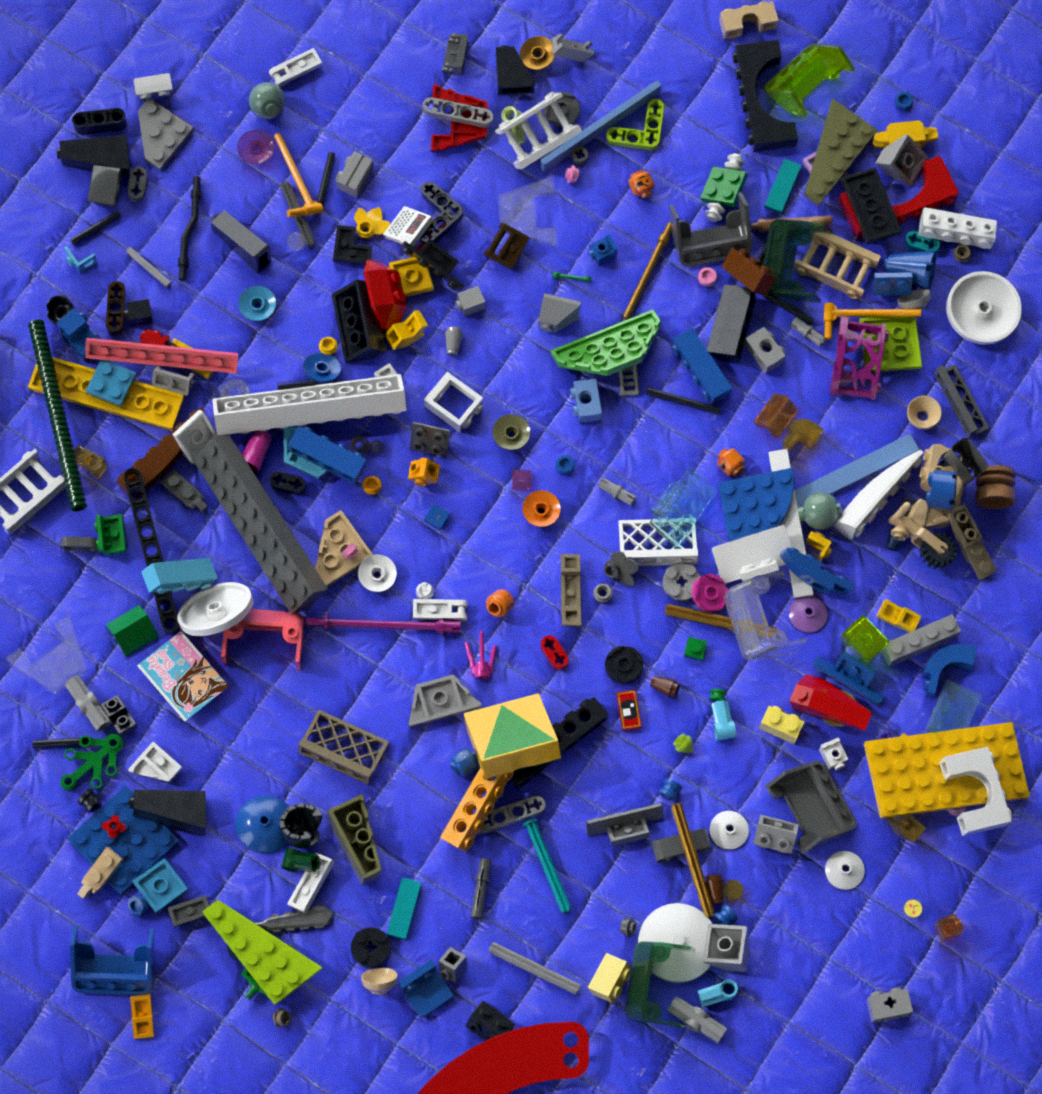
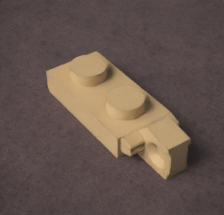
[77,847,123,899]

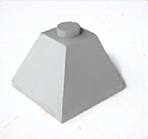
[875,134,928,186]
[538,293,581,332]
[703,924,749,972]

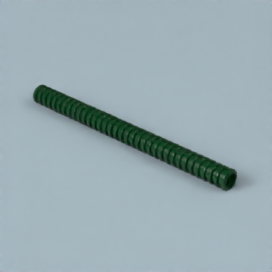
[28,319,87,512]

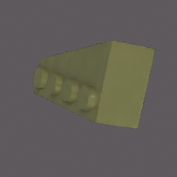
[326,794,382,885]

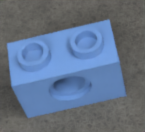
[570,379,602,423]

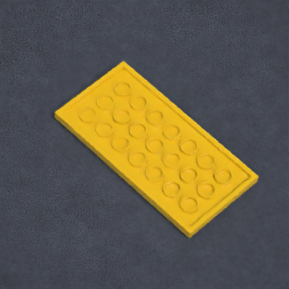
[864,722,1030,819]

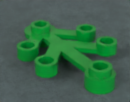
[61,734,123,791]

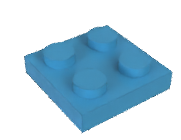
[86,360,137,407]
[132,858,188,914]

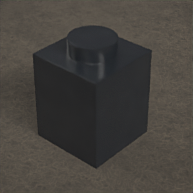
[124,299,153,327]

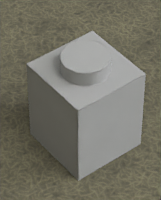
[455,286,485,317]

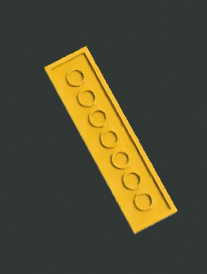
[28,357,184,431]

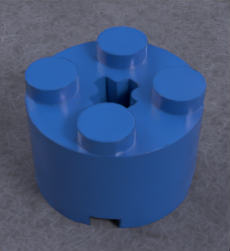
[926,470,957,511]

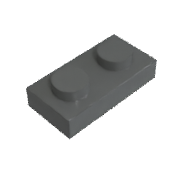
[168,895,209,928]

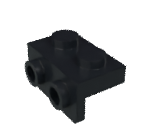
[465,1001,515,1041]

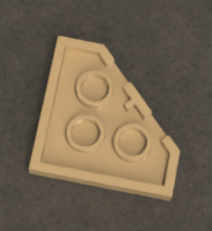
[315,510,373,587]

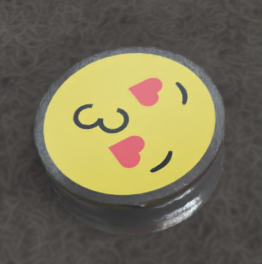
[902,899,923,920]

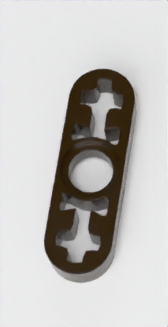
[106,281,126,335]

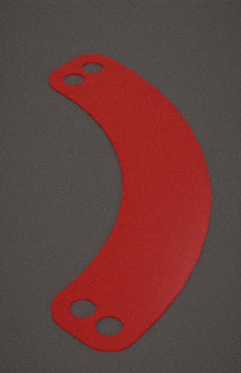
[418,1021,589,1094]

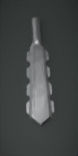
[254,905,334,933]

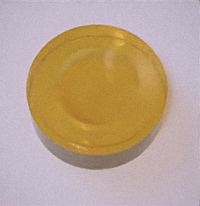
[723,880,743,901]

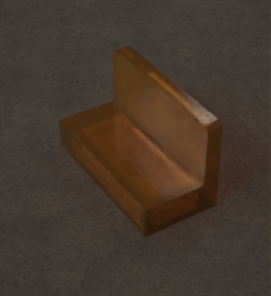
[754,393,798,438]

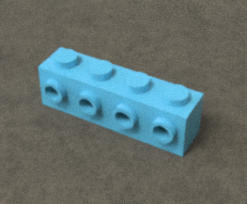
[141,558,218,594]

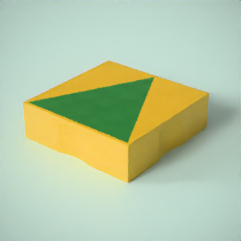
[464,693,561,779]

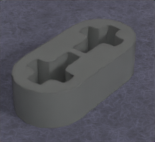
[128,166,147,202]
[61,536,97,552]

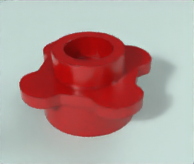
[102,815,126,839]

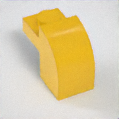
[384,310,428,350]

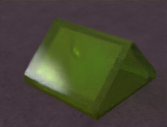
[841,615,890,666]

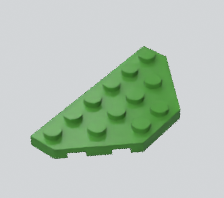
[550,310,661,376]

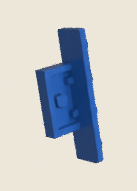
[812,651,885,705]

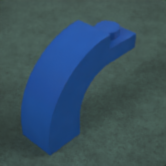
[922,644,977,699]

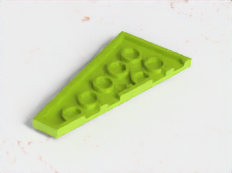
[202,900,323,1006]

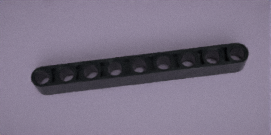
[124,468,180,635]

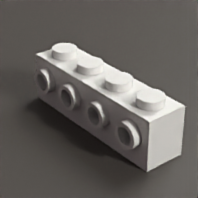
[918,207,997,249]

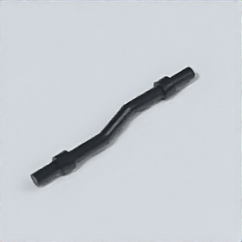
[177,176,202,281]

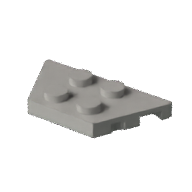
[409,675,482,728]

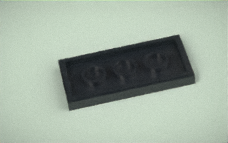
[840,167,902,245]

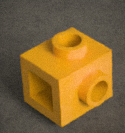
[408,458,440,487]

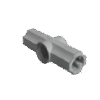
[65,676,112,732]
[667,996,727,1044]

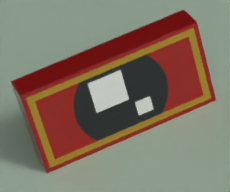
[616,690,642,731]

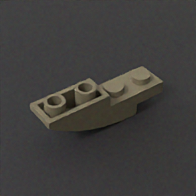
[948,504,997,580]

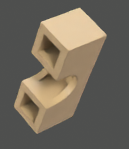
[719,1,779,39]

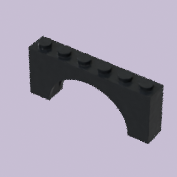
[732,40,798,152]

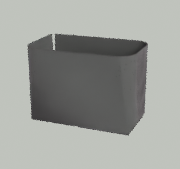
[88,165,122,206]
[943,438,988,485]

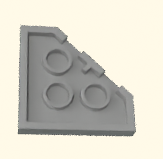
[138,98,194,171]

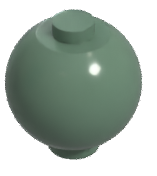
[249,82,286,119]
[798,492,842,530]

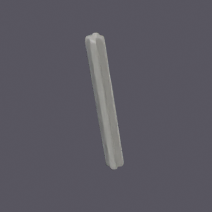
[489,942,580,994]

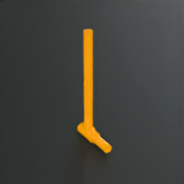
[274,133,323,217]
[823,303,921,341]

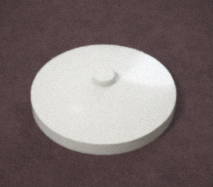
[946,271,1022,345]
[177,582,253,636]
[638,903,712,983]

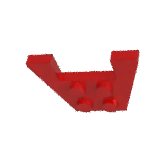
[431,84,488,153]

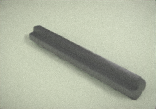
[280,181,316,248]

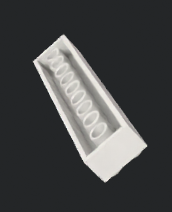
[213,374,407,436]

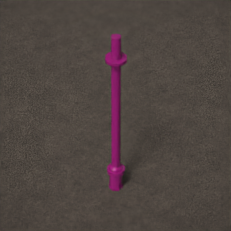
[306,614,461,634]

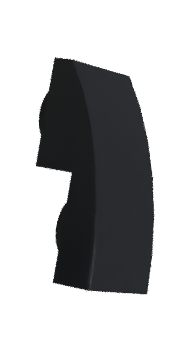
[101,695,138,738]

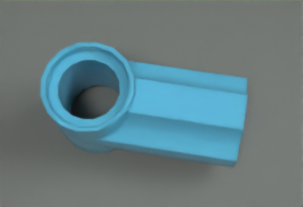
[711,700,736,741]
[697,979,738,1008]

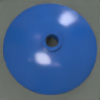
[235,795,289,854]

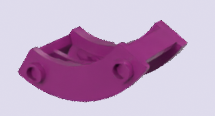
[830,316,889,400]

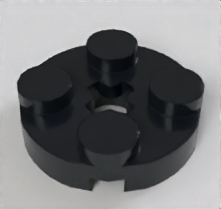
[351,928,391,968]

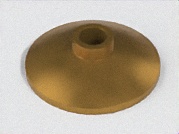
[520,36,556,70]

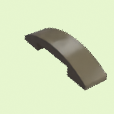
[561,554,581,627]

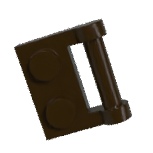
[483,222,530,270]

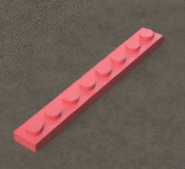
[85,338,239,374]

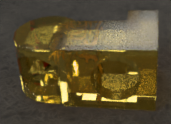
[74,445,108,479]

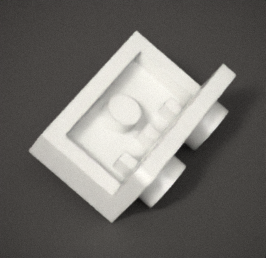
[134,73,173,99]

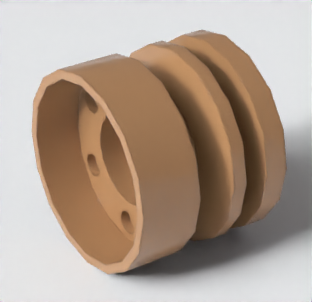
[975,465,1016,509]

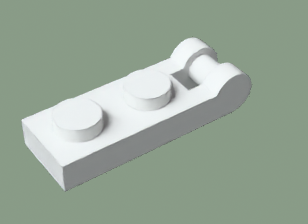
[269,48,322,88]
[413,599,467,622]

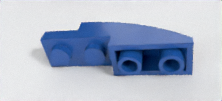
[779,547,854,595]

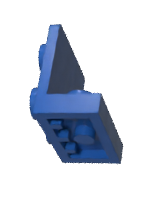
[398,959,453,1018]

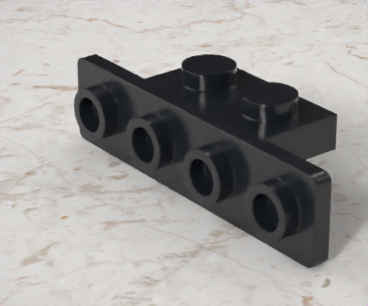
[400,239,464,291]

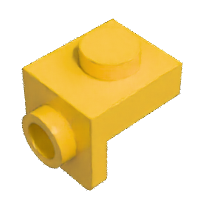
[806,531,832,562]

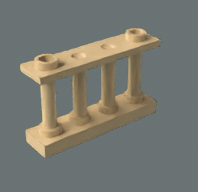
[793,226,881,300]

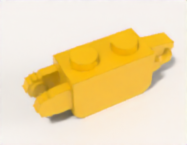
[872,120,938,148]

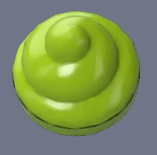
[673,733,693,753]

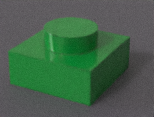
[684,637,707,661]

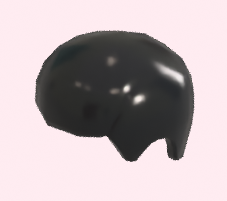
[46,295,75,325]

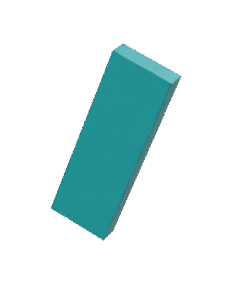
[764,158,801,214]
[387,877,421,940]

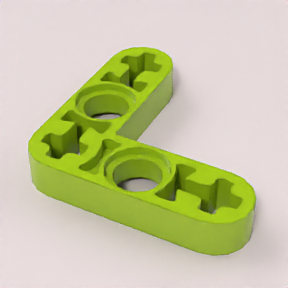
[606,99,664,151]

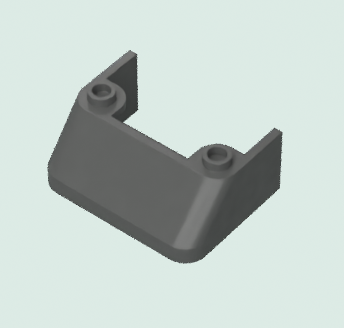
[669,192,752,267]

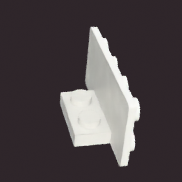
[712,525,791,584]

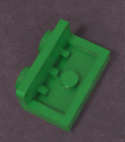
[94,514,128,556]

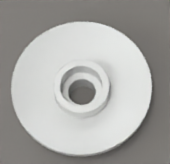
[358,554,397,592]
[709,811,749,850]
[825,851,865,890]

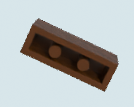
[722,248,777,297]

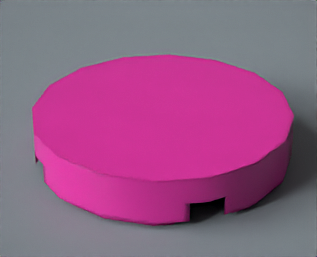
[692,574,729,613]

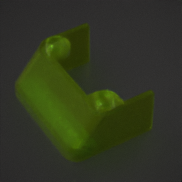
[764,44,855,116]

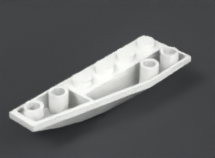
[833,450,923,540]

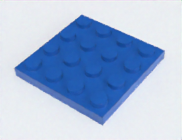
[67,785,179,896]

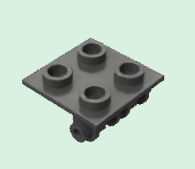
[409,422,450,457]

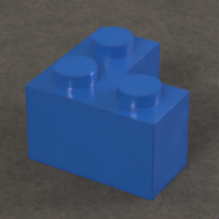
[57,309,101,362]

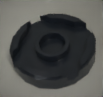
[605,646,643,684]

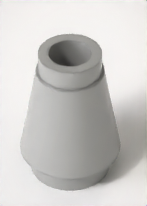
[445,327,463,355]

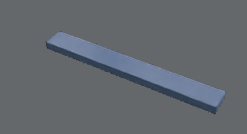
[540,80,661,172]
[795,434,919,507]

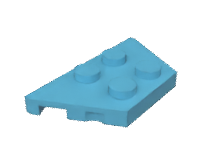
[284,426,351,480]

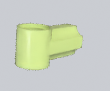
[502,106,526,145]

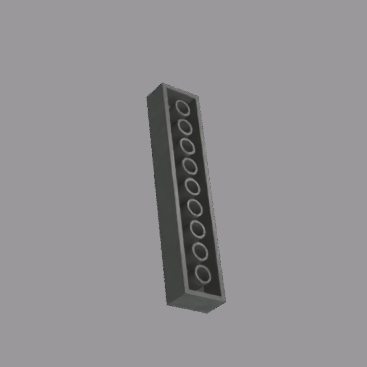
[192,434,328,614]

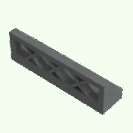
[934,364,989,439]

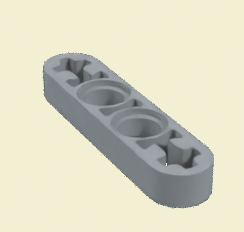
[423,97,493,128]
[477,796,546,834]

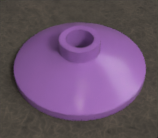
[789,596,827,633]

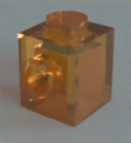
[934,914,963,943]

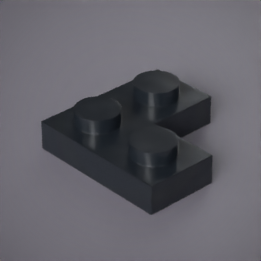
[333,225,372,265]

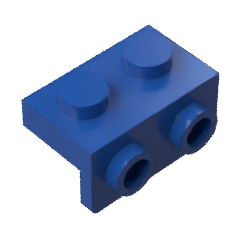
[872,272,913,296]

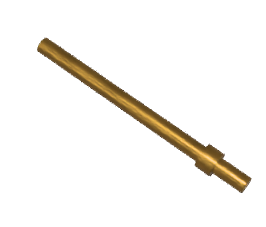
[622,222,672,320]

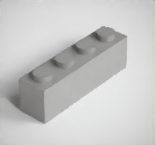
[880,614,961,667]

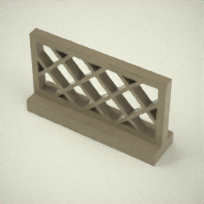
[298,710,389,785]

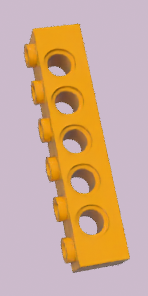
[440,768,514,853]

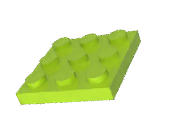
[859,317,922,373]

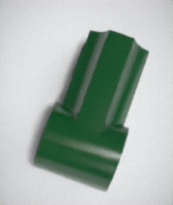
[281,848,321,873]

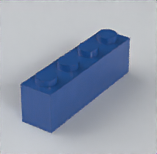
[671,328,732,405]
[288,426,366,485]

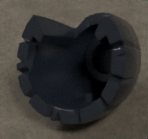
[279,803,323,849]

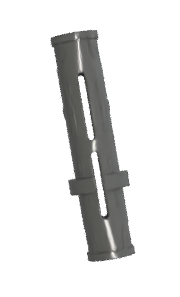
[470,859,492,920]

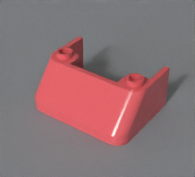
[221,609,305,671]

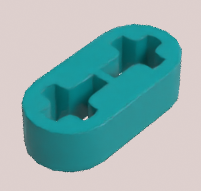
[904,231,940,253]

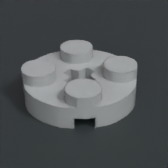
[662,563,700,602]

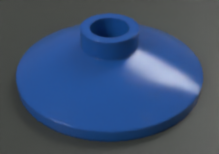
[303,353,341,382]

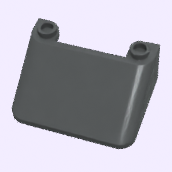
[765,761,856,854]

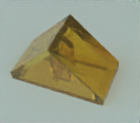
[884,814,926,843]

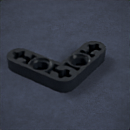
[420,182,464,245]

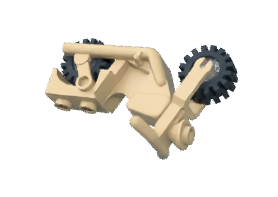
[887,444,972,569]

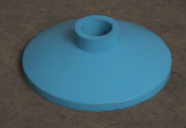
[238,286,276,321]

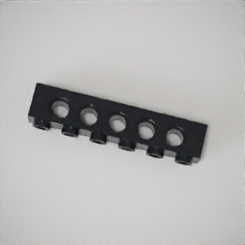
[509,697,609,790]

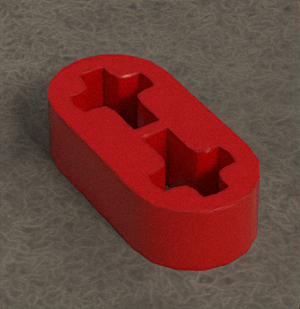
[541,635,568,670]

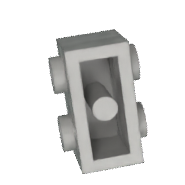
[753,814,799,854]

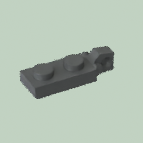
[160,469,208,514]

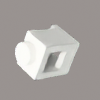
[819,737,848,771]

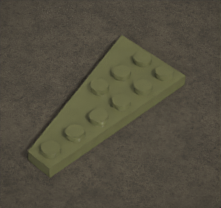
[804,99,877,206]

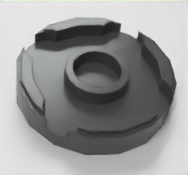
[544,92,580,127]

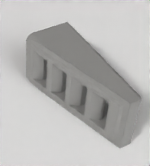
[618,364,639,396]

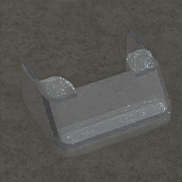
[724,571,807,661]

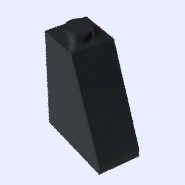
[495,45,535,95]

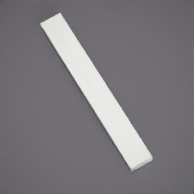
[768,449,813,599]

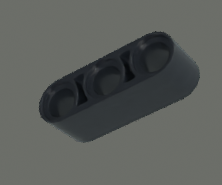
[72,108,127,135]

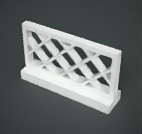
[618,518,698,566]

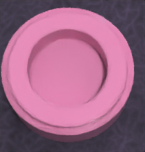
[698,267,717,287]

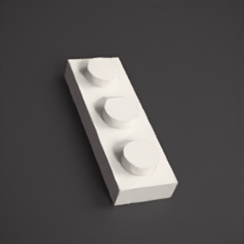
[287,853,334,914]

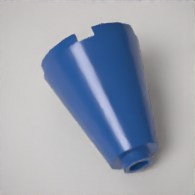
[884,251,936,288]

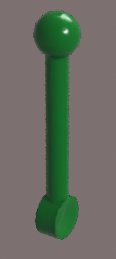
[553,271,591,283]

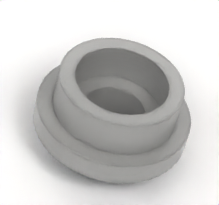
[593,584,613,603]

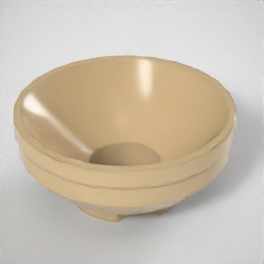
[907,396,942,430]
[361,968,398,995]

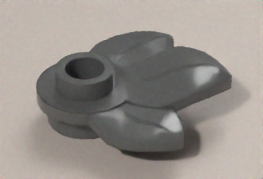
[604,552,639,586]

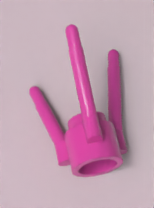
[465,631,496,679]

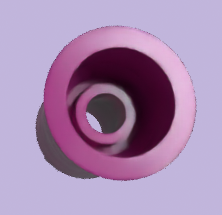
[241,430,272,475]

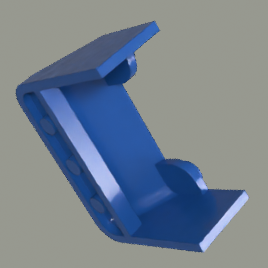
[70,925,155,995]

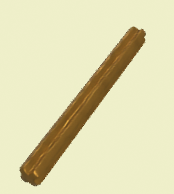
[665,604,778,639]
[671,803,715,918]

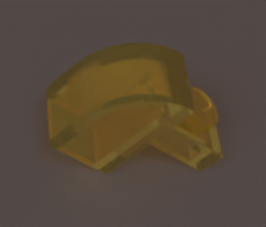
[782,419,824,454]

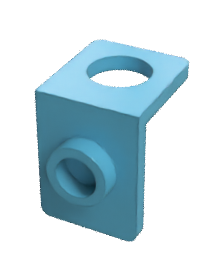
[64,246,97,274]

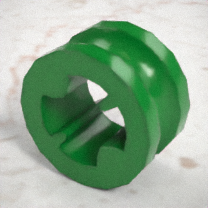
[709,689,727,702]

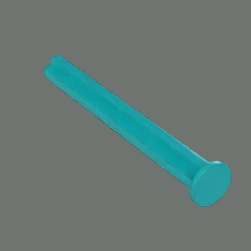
[523,819,571,913]

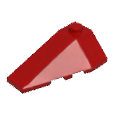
[789,674,872,731]

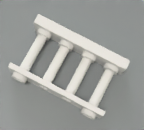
[495,92,582,169]
[0,449,65,536]

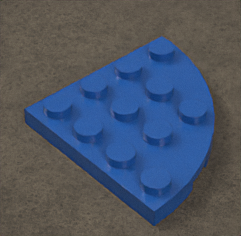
[718,468,795,542]

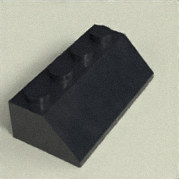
[332,279,387,363]

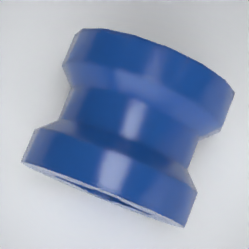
[658,778,682,802]
[713,905,738,925]

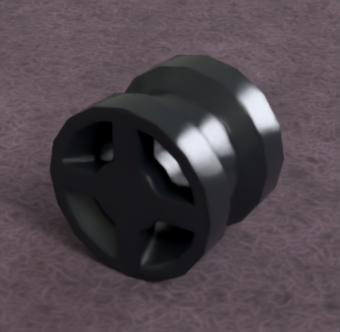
[77,789,102,813]

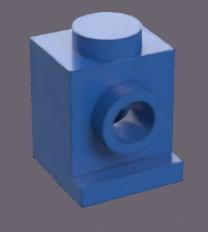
[588,234,618,266]

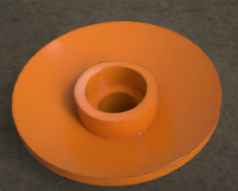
[522,490,561,527]

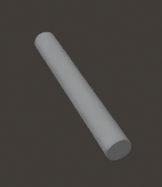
[126,247,172,288]

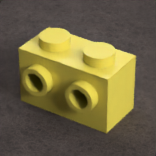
[759,706,804,745]
[588,953,631,1003]

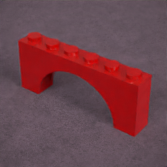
[838,156,959,239]

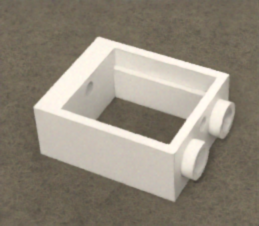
[424,372,484,432]

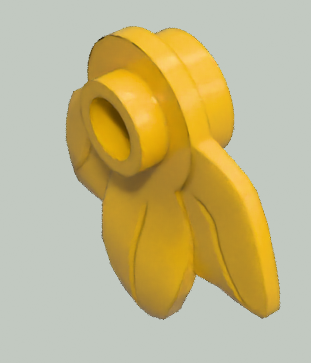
[354,207,390,239]

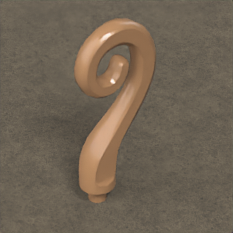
[752,216,833,233]

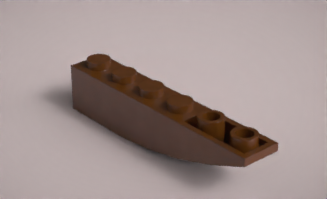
[117,407,205,500]

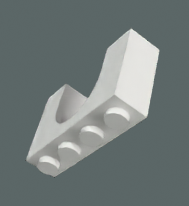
[939,747,1012,836]

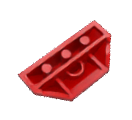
[364,259,407,331]

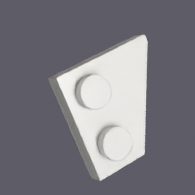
[128,742,183,782]

